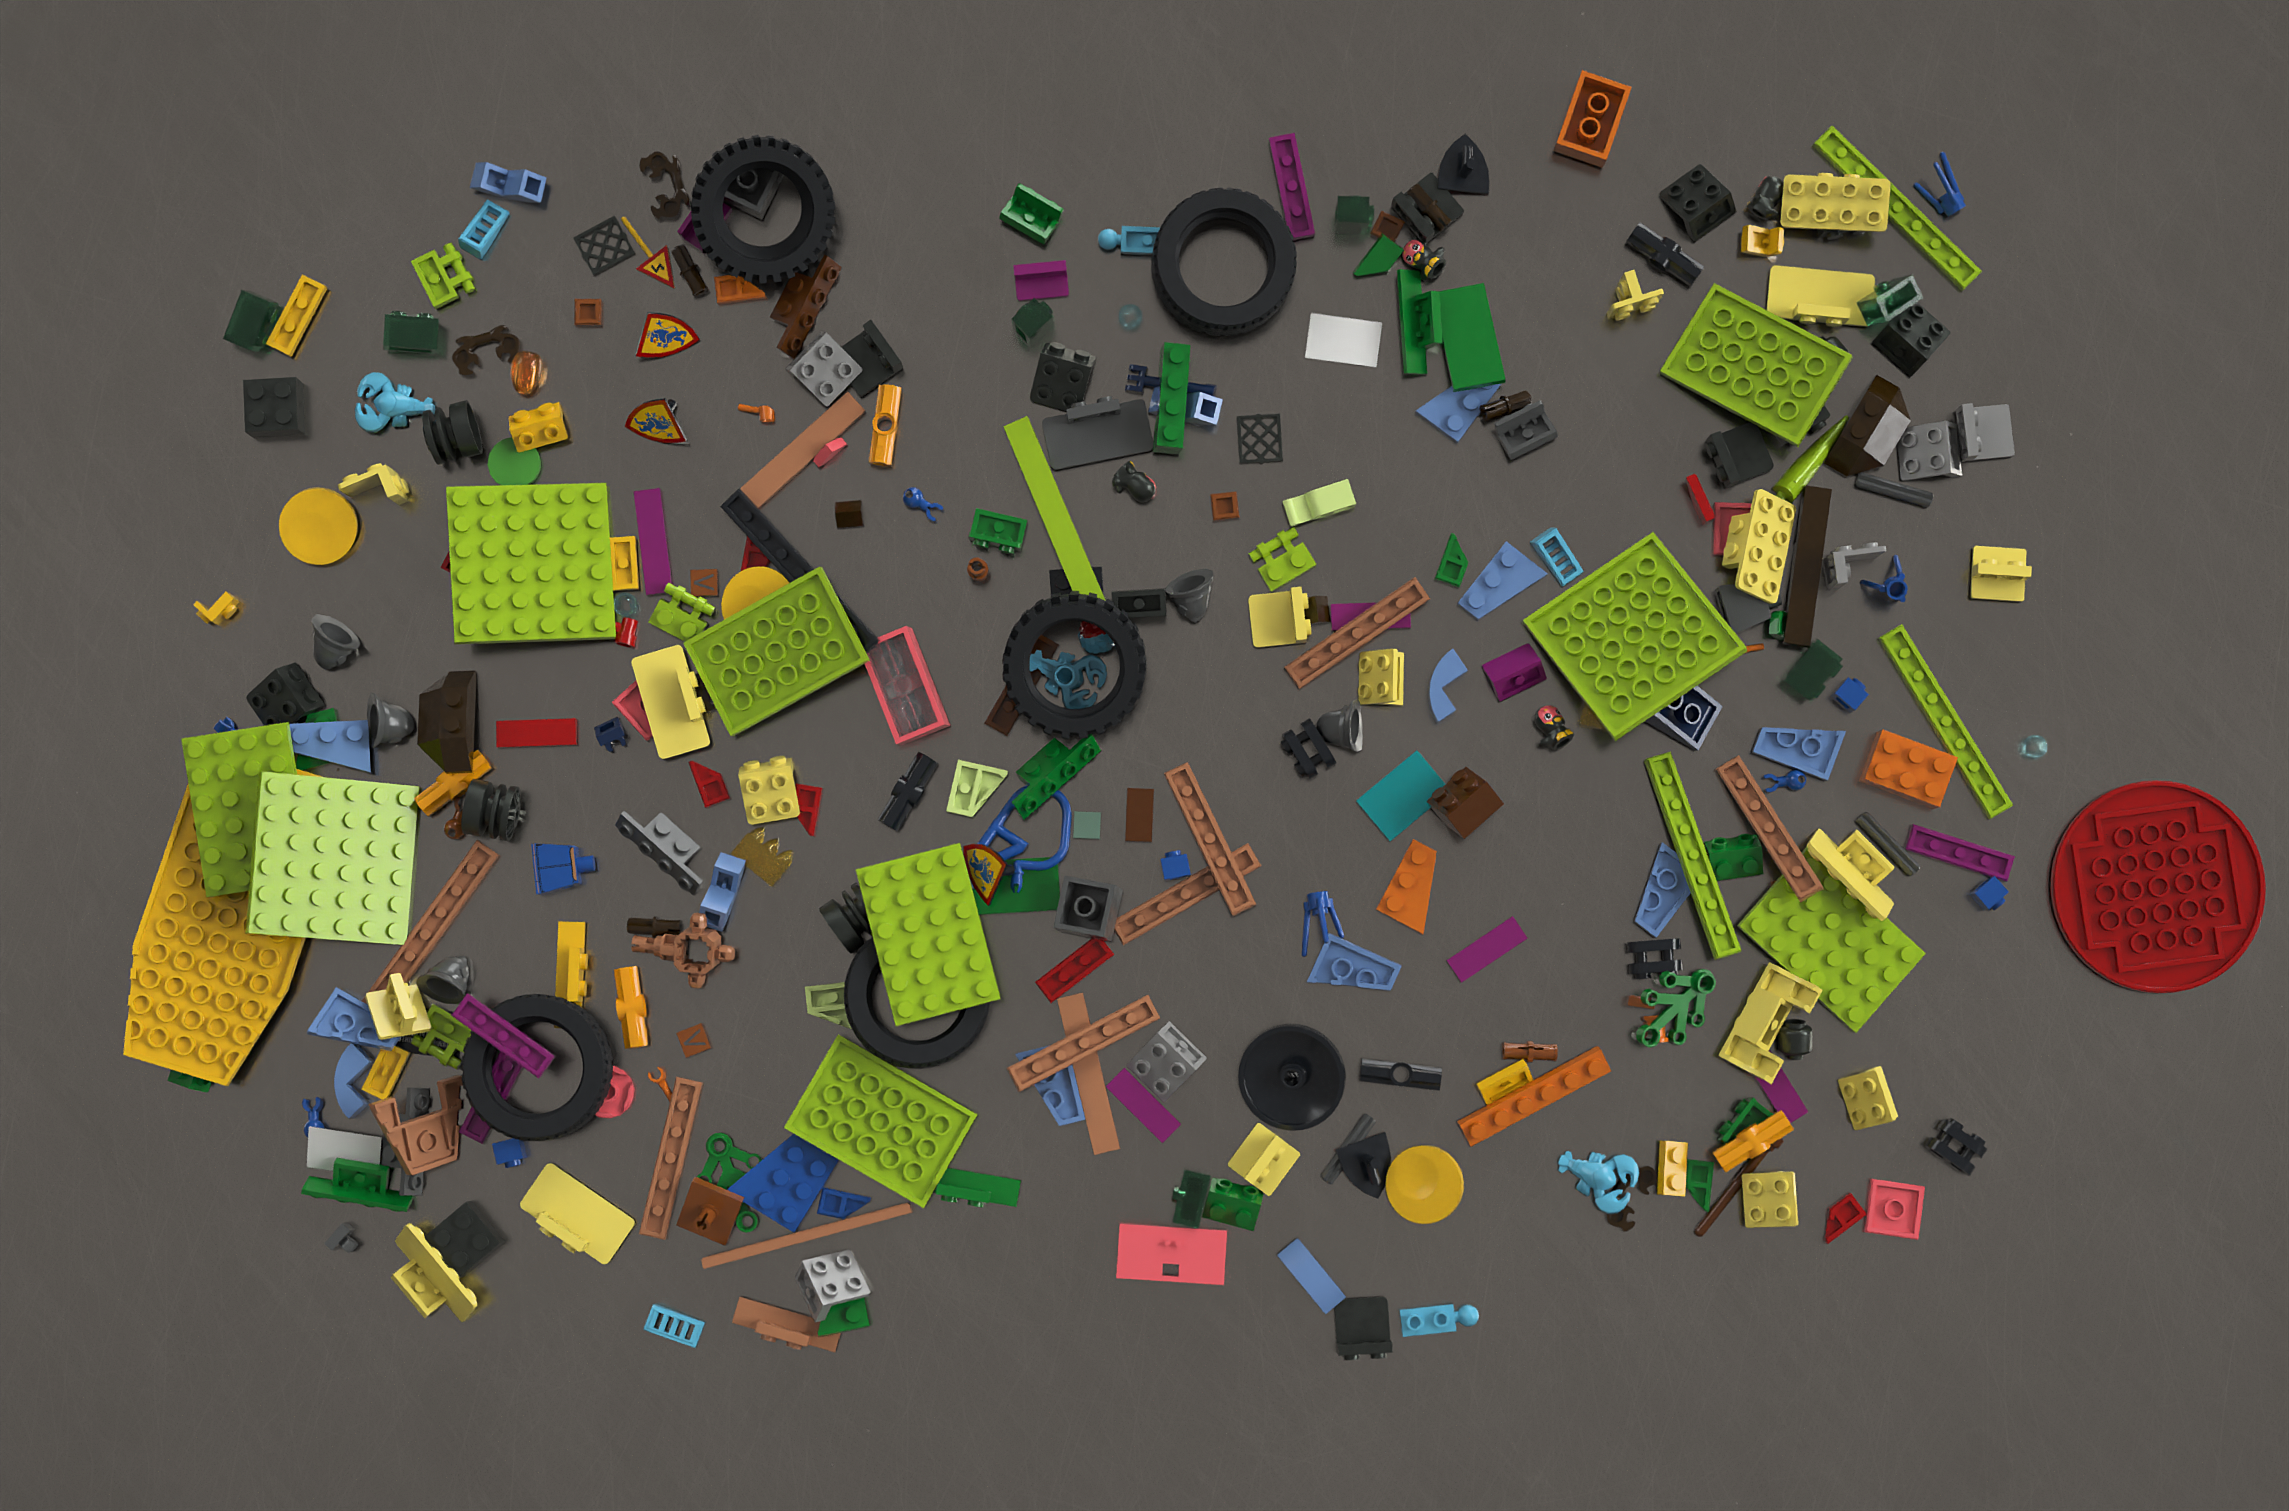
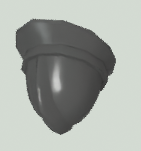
[1165,568,1214,622]
[311,614,360,670]
[367,693,414,748]
[1317,699,1363,753]
[416,955,469,1004]

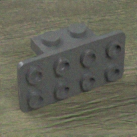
[1042,396,1153,470]

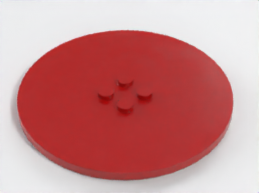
[2050,780,2266,993]

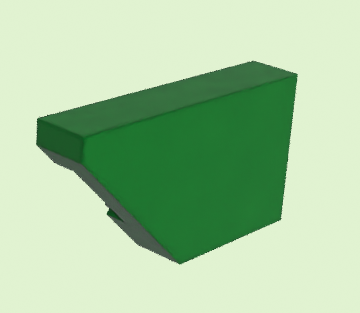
[1353,233,1404,276]
[1434,533,1468,588]
[1686,1159,1714,1212]

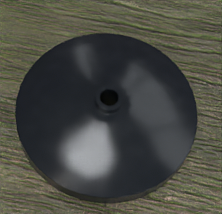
[1238,1024,1346,1131]

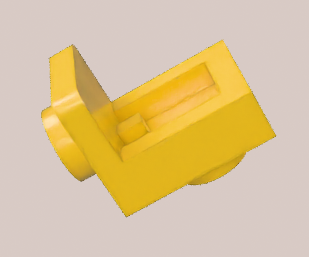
[1741,225,1784,258]
[193,592,240,625]

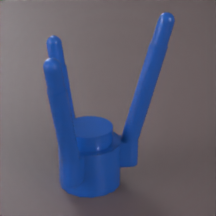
[1914,152,1966,217]
[1860,555,1908,602]
[1302,891,1344,957]

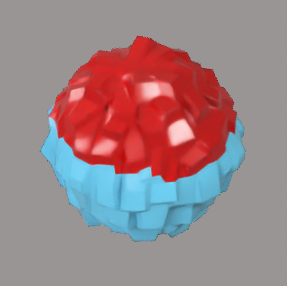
[1078,621,1115,654]

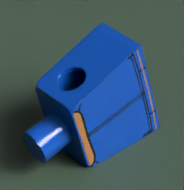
[531,843,595,896]

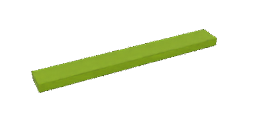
[1812,126,1982,291]
[1003,416,1106,601]
[1878,624,2013,819]
[1644,752,1742,960]

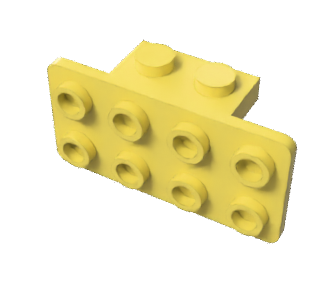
[1780,173,1891,232]
[1766,265,1875,327]
[1722,489,1796,604]
[631,645,710,759]
[1807,829,1894,921]
[520,1163,635,1264]
[391,1223,478,1322]

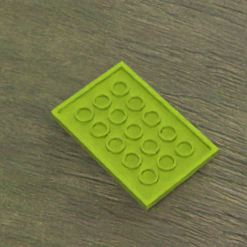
[1660,283,1853,447]
[683,566,870,736]
[181,722,297,897]
[855,843,1001,1027]
[1737,847,1926,1033]
[784,1034,977,1208]

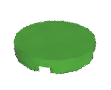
[488,437,541,485]

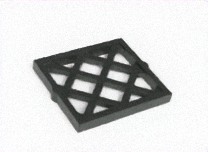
[573,215,635,276]
[1237,414,1283,464]

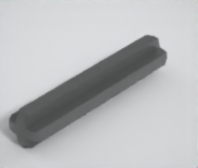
[1856,472,1933,507]
[1856,812,1920,876]
[1321,1114,1376,1184]

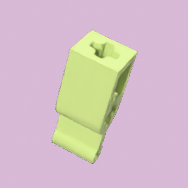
[1282,479,1356,527]

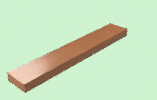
[740,392,866,509]
[1284,577,1430,689]
[1716,755,1823,903]
[1164,762,1256,917]
[1114,843,1261,945]
[1057,993,1120,1155]
[1006,995,1160,1092]
[639,1077,703,1240]

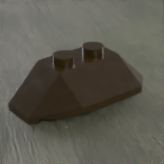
[1823,375,1911,477]
[417,670,477,774]

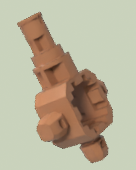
[631,913,735,988]

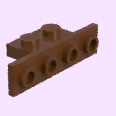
[770,255,842,359]

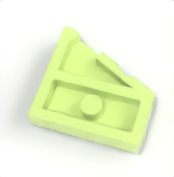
[946,760,1008,818]
[805,982,852,1029]

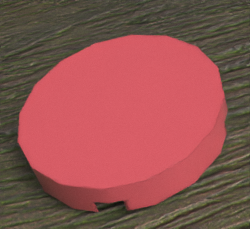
[594,1066,635,1118]

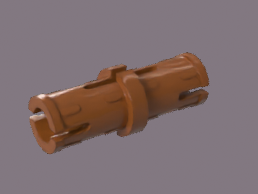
[967,557,988,581]
[1502,1041,1558,1063]

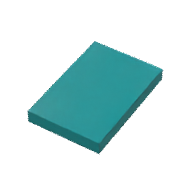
[1356,750,1445,842]

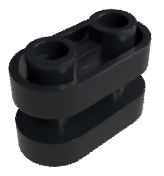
[1280,718,1336,780]
[1627,938,1683,979]
[1925,1118,1988,1176]

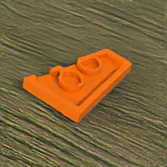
[1376,839,1437,935]

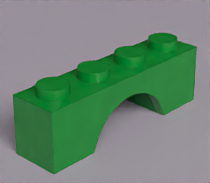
[1153,342,1191,455]

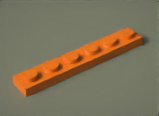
[1457,1046,1611,1147]

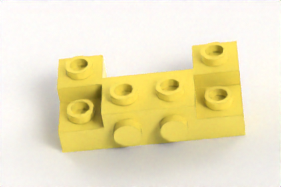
[1718,962,1823,1084]

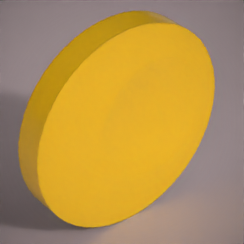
[279,487,358,565]
[721,566,790,620]
[1386,1145,1464,1224]

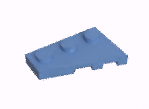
[1415,384,1501,443]
[1457,541,1548,620]
[289,720,371,774]
[1752,727,1846,781]
[1634,842,1691,938]
[1307,933,1402,990]
[307,987,401,1051]
[1015,1046,1085,1126]

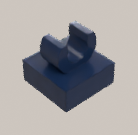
[594,716,626,752]

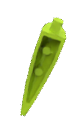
[1772,415,1849,504]

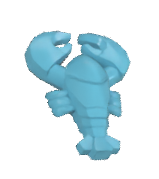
[355,372,435,433]
[1029,650,1107,709]
[1558,1151,1639,1214]

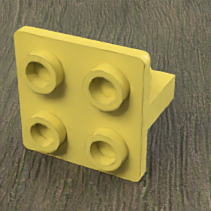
[1606,270,1664,321]
[1970,546,2032,602]
[1358,649,1404,706]
[365,973,431,1040]
[1838,1066,1898,1130]
[1228,1123,1300,1196]
[1742,1171,1798,1228]

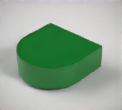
[1769,611,1786,640]

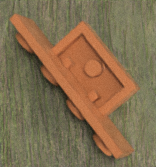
[732,1297,841,1352]

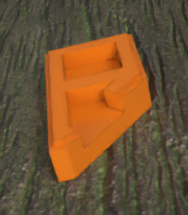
[714,275,766,304]

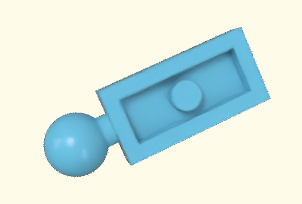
[1098,226,1160,255]
[1400,1304,1479,1337]

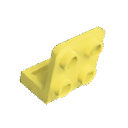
[338,463,409,505]
[1248,587,1311,648]
[738,756,800,825]

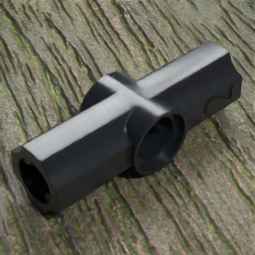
[1626,222,1704,287]
[878,752,938,832]
[1359,1058,1442,1091]

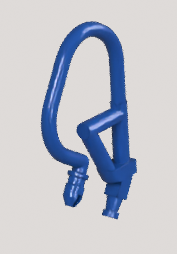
[967,785,1071,893]

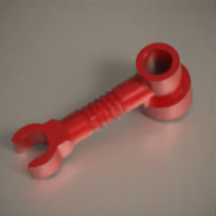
[614,617,638,648]

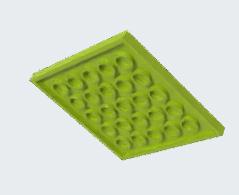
[446,483,616,645]
[1523,532,1747,741]
[246,771,419,945]

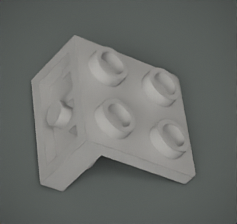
[785,331,862,406]
[1955,403,2015,462]
[1897,421,1962,481]
[1823,542,1886,591]
[1127,1021,1207,1102]
[794,1250,870,1322]

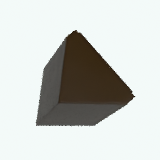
[835,500,864,529]
[1304,596,1331,625]

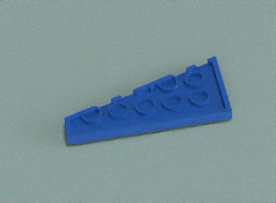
[727,1134,839,1233]

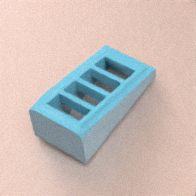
[458,199,510,260]
[1530,527,1584,586]
[644,1303,705,1348]

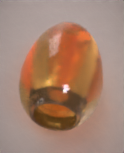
[511,351,543,395]

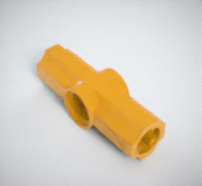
[868,384,902,467]
[414,750,492,817]
[614,966,649,1049]
[1712,1110,1794,1173]

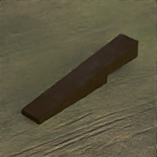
[1783,485,1832,648]

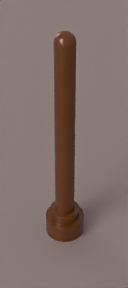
[1694,1139,1784,1237]

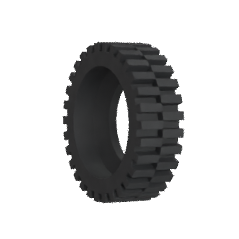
[690,135,835,283]

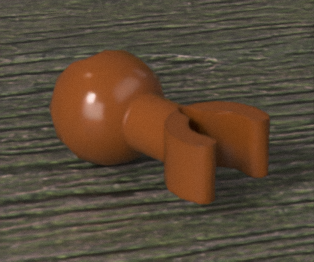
[444,797,464,839]

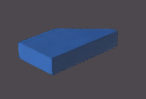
[817,1187,871,1219]

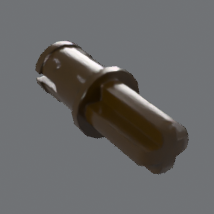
[1407,184,1452,232]
[671,244,708,296]
[1480,390,1532,421]
[627,916,681,938]

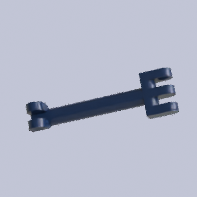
[1125,364,1217,397]

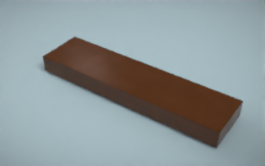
[984,635,1059,737]

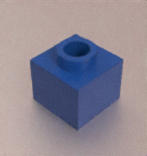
[1830,677,1869,713]
[1160,850,1191,881]
[1969,876,2009,911]
[492,1138,527,1168]

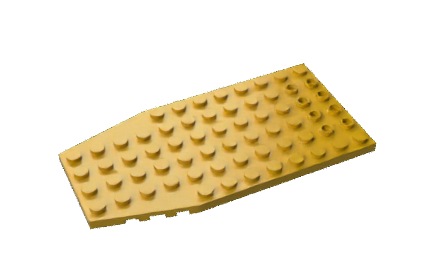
[123,769,322,1086]

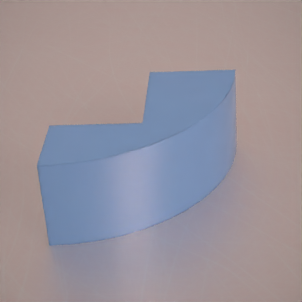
[470,162,547,203]
[1148,387,1223,425]
[1428,649,1468,724]
[699,852,746,932]
[334,1043,374,1119]
[1277,1238,1346,1314]

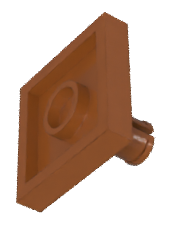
[676,1177,744,1246]

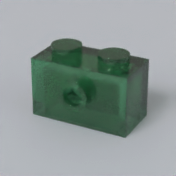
[1335,196,1374,235]
[1857,275,1923,326]
[223,290,278,351]
[1011,298,1054,348]
[383,311,439,354]
[1783,638,1843,700]
[1171,1169,1211,1229]

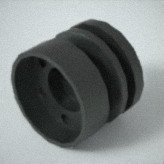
[422,400,483,465]
[461,779,520,841]
[819,882,872,954]

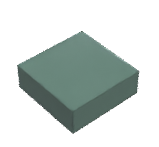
[1073,811,1101,839]

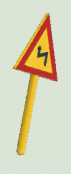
[621,217,675,288]

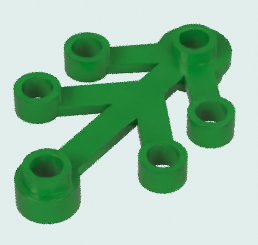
[1636,969,1716,1047]
[697,1133,762,1233]

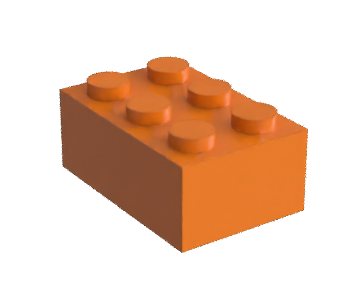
[1553,70,1632,168]
[1859,729,1958,809]

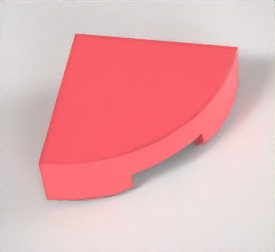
[813,437,847,467]

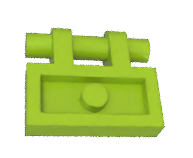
[411,243,475,309]
[1248,527,1317,592]
[648,583,716,642]
[411,1004,471,1070]

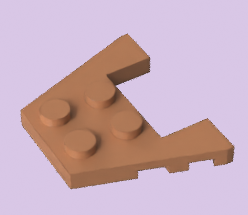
[369,1075,463,1175]

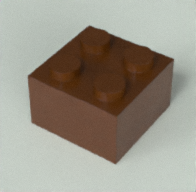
[1426,767,1504,839]

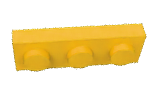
[266,275,327,357]

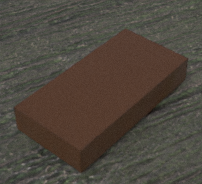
[1125,788,1154,842]

